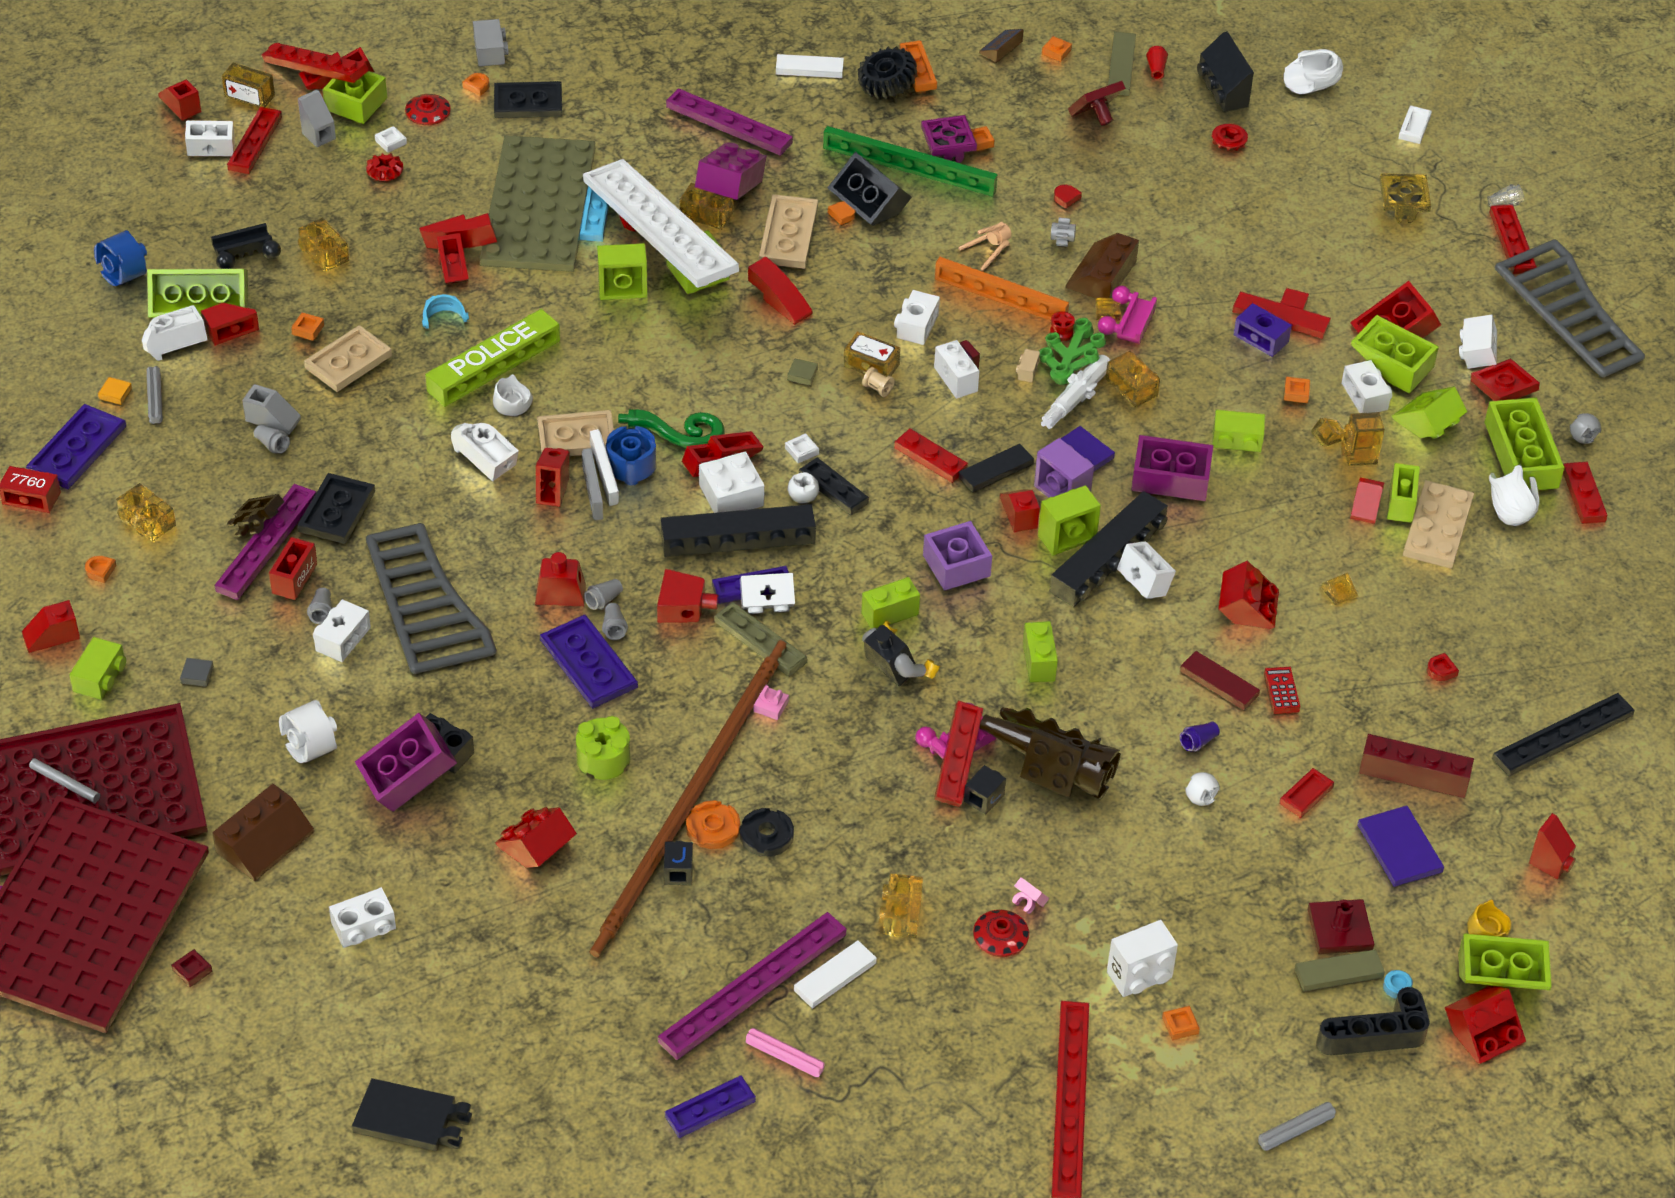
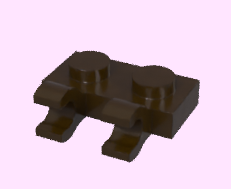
[227,494,284,537]

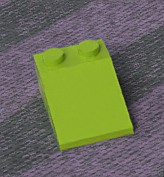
[1351,315,1439,394]

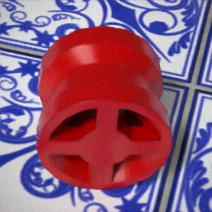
[1050,311,1075,342]

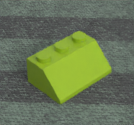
[1458,934,1551,990]

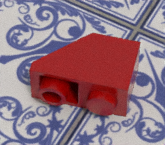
[158,79,202,121]

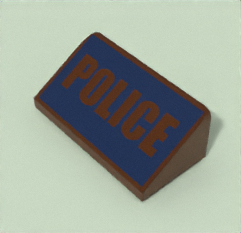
[979,29,1024,63]

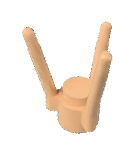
[958,222,1012,271]

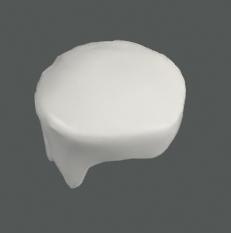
[493,374,533,416]

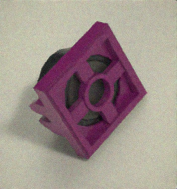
[921,115,977,163]

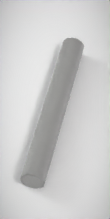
[29,758,100,803]

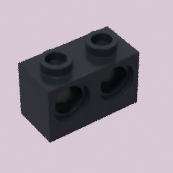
[426,713,474,774]

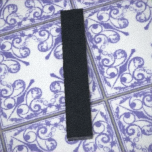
[1492,693,1635,777]

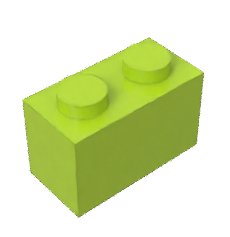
[1212,410,1265,452]
[1387,463,1420,523]
[861,577,920,629]
[1023,621,1058,683]
[69,637,126,700]

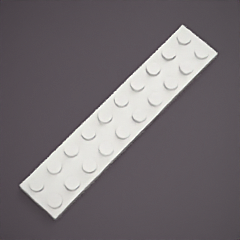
[583,159,739,288]

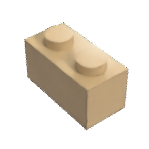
[1016,349,1040,383]

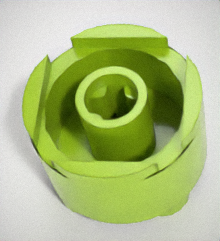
[576,716,630,780]

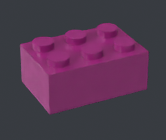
[695,142,767,200]
[1131,435,1214,501]
[355,713,457,812]

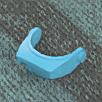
[422,294,469,329]

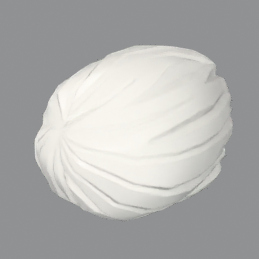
[1283,49,1343,94]
[1489,465,1539,526]

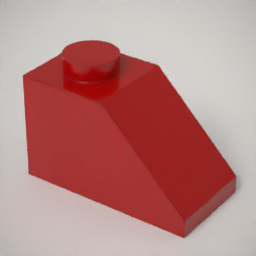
[201,303,259,346]
[1000,489,1040,532]
[22,600,80,653]
[1529,813,1576,880]

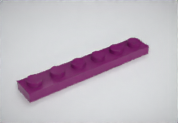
[666,88,793,156]
[214,484,316,600]

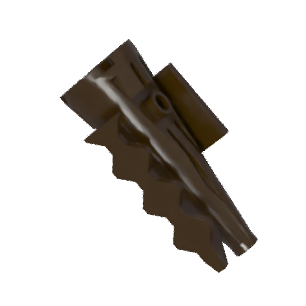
[979,707,1121,800]

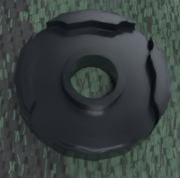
[740,808,794,857]

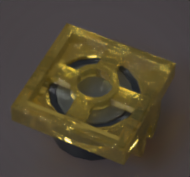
[1379,173,1431,223]

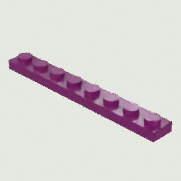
[658,912,847,1060]

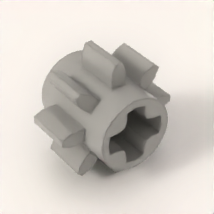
[1051,217,1076,247]

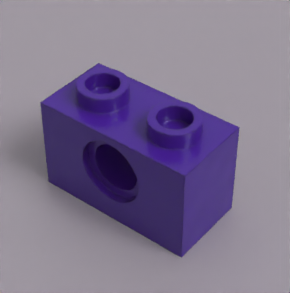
[1233,303,1292,357]

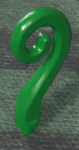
[618,409,725,449]

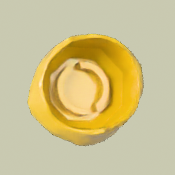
[1467,899,1511,937]

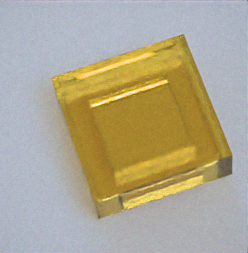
[1095,298,1121,321]

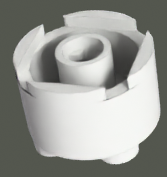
[279,700,337,763]

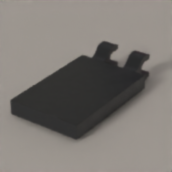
[352,1078,472,1151]

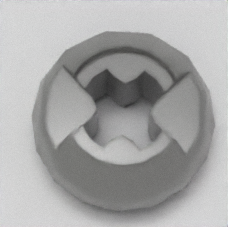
[1570,413,1601,444]

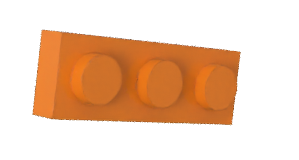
[899,40,937,92]

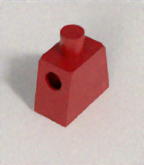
[536,447,570,507]
[535,552,586,606]
[657,569,719,623]

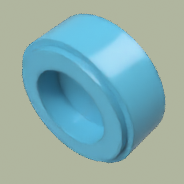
[1383,970,1413,999]

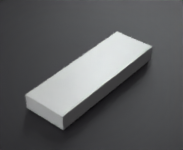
[776,54,844,78]
[590,429,619,506]
[794,940,877,1009]

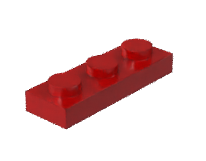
[894,428,968,483]
[1563,462,1608,524]

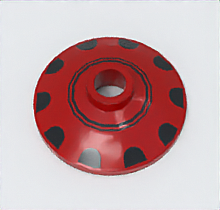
[405,94,451,125]
[973,910,1029,957]

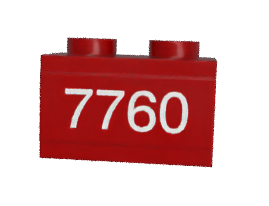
[0,466,61,514]
[269,537,317,600]

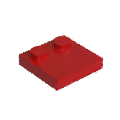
[1471,358,1540,401]

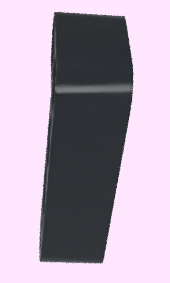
[1316,987,1430,1055]

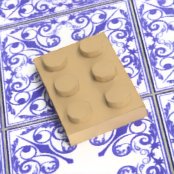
[304,325,392,392]
[537,410,614,456]

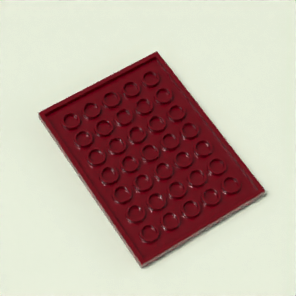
[0,703,208,876]

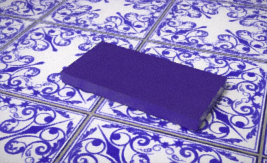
[26,404,126,490]
[540,614,638,709]

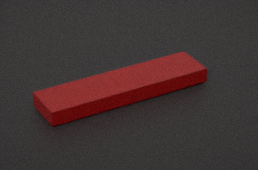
[227,107,282,174]
[1489,205,1537,274]
[1232,291,1331,339]
[934,700,984,807]

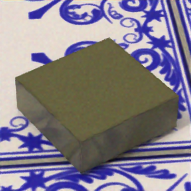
[787,358,818,386]

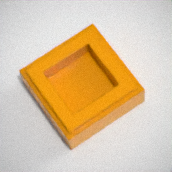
[98,377,132,405]

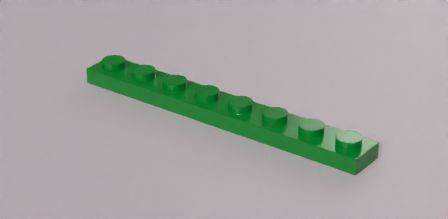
[823,126,998,197]

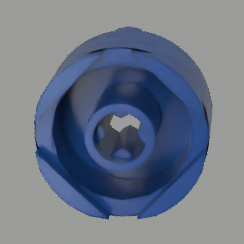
[94,230,147,286]
[606,426,656,486]

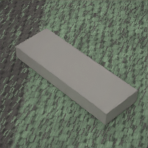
[582,448,603,520]

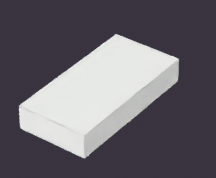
[1398,106,1432,144]

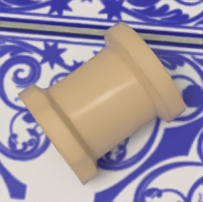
[862,367,895,397]

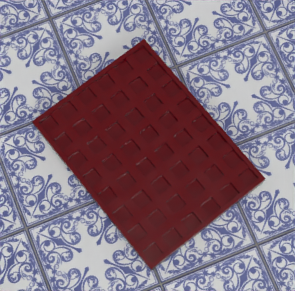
[0,795,209,1033]

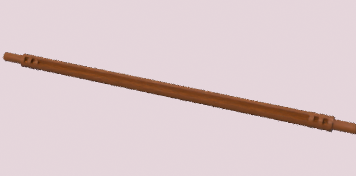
[589,640,787,958]

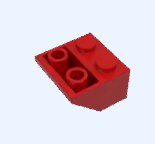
[1218,560,1279,629]
[495,807,577,868]
[1445,985,1526,1064]

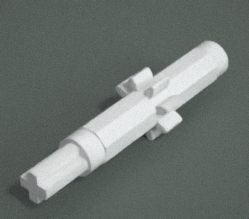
[1041,355,1112,429]

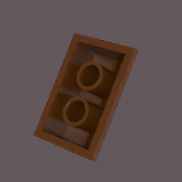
[1066,233,1139,304]
[212,784,314,882]

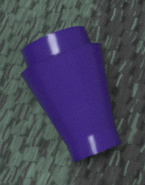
[1180,721,1220,752]

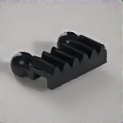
[211,223,281,269]

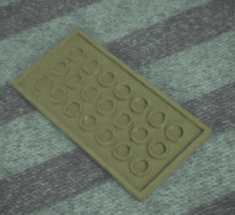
[480,135,595,272]

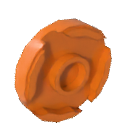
[686,800,740,849]

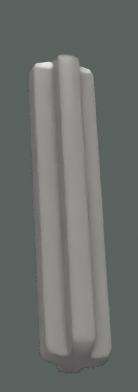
[147,366,163,424]
[1258,1102,1336,1151]

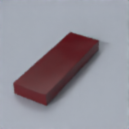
[1180,651,1260,711]

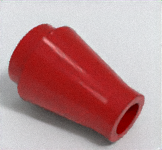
[1146,46,1168,79]

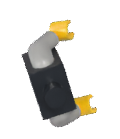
[862,621,941,686]

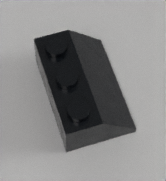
[1197,31,1254,112]
[827,152,912,226]

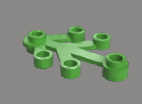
[1039,318,1106,385]

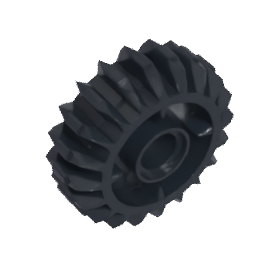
[857,46,918,100]

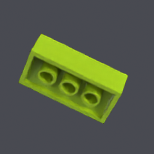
[147,269,248,318]

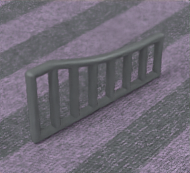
[1495,239,1645,378]
[366,523,497,674]

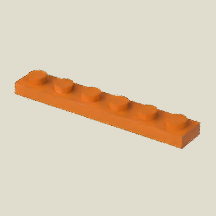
[935,257,1069,321]

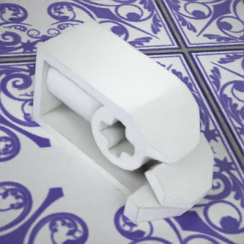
[142,305,208,361]
[451,423,519,482]

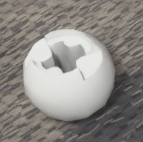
[788,472,819,504]
[1185,772,1220,806]

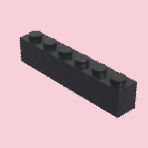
[1049,491,1168,607]
[660,504,816,557]

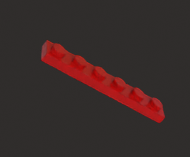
[261,43,369,83]

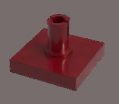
[1068,81,1126,126]
[1308,899,1375,954]

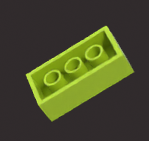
[1484,397,1564,490]

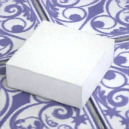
[375,126,407,153]
[785,433,819,464]

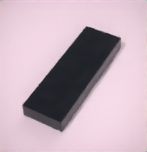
[958,443,1034,493]
[799,457,869,516]

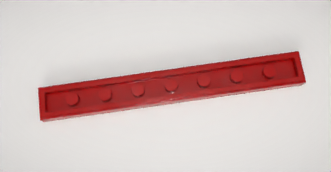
[1051,1001,1089,1198]

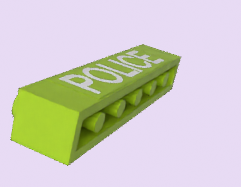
[425,309,560,407]

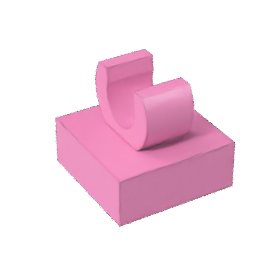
[754,685,789,720]
[1012,877,1049,914]

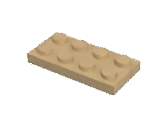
[759,194,818,269]
[1403,480,1474,569]

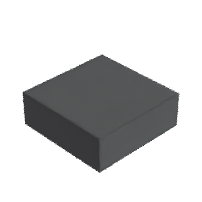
[180,658,214,687]

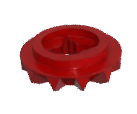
[1212,124,1248,151]
[366,153,403,181]

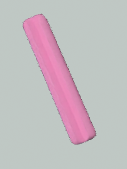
[746,1028,825,1077]

